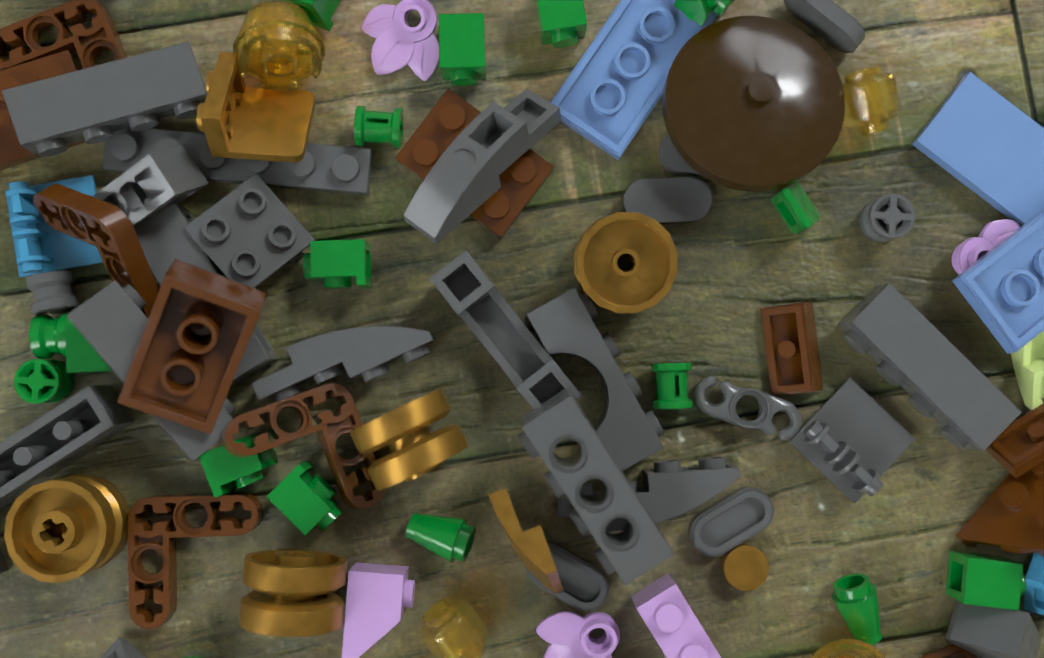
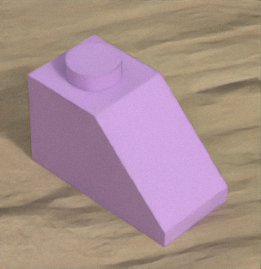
[342,562,415,658]

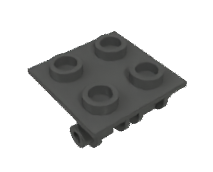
[183,173,315,288]
[789,377,915,503]

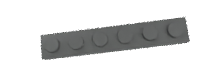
[102,128,373,196]

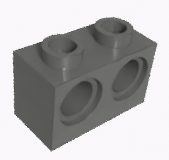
[92,144,208,227]

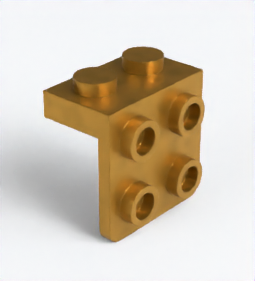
[196,52,316,163]

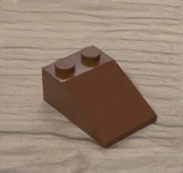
[117,259,266,434]

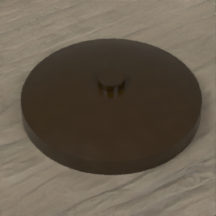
[662,16,845,192]

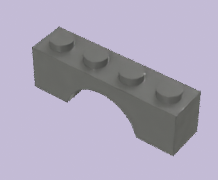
[429,250,581,409]
[526,288,664,471]

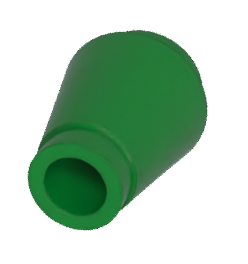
[406,512,476,563]
[831,573,882,646]

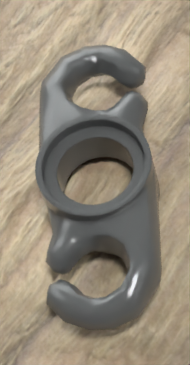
[694,375,802,441]

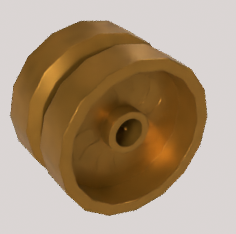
[574,212,678,313]
[349,388,469,491]
[4,474,129,583]
[239,549,347,637]

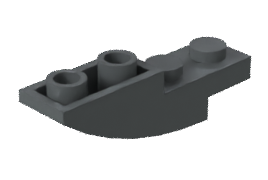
[403,89,561,244]
[251,326,436,402]
[556,457,740,532]

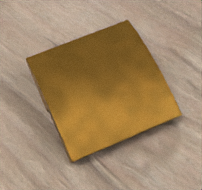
[489,488,564,594]

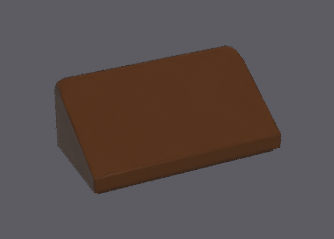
[760,302,823,395]

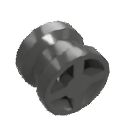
[859,194,916,243]
[25,271,80,315]

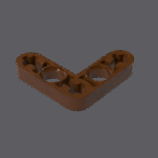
[0,0,128,71]
[33,184,159,319]
[222,383,385,509]
[128,492,264,629]

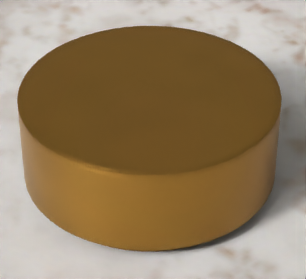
[721,543,769,591]

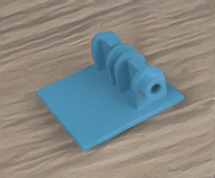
[5,175,104,278]

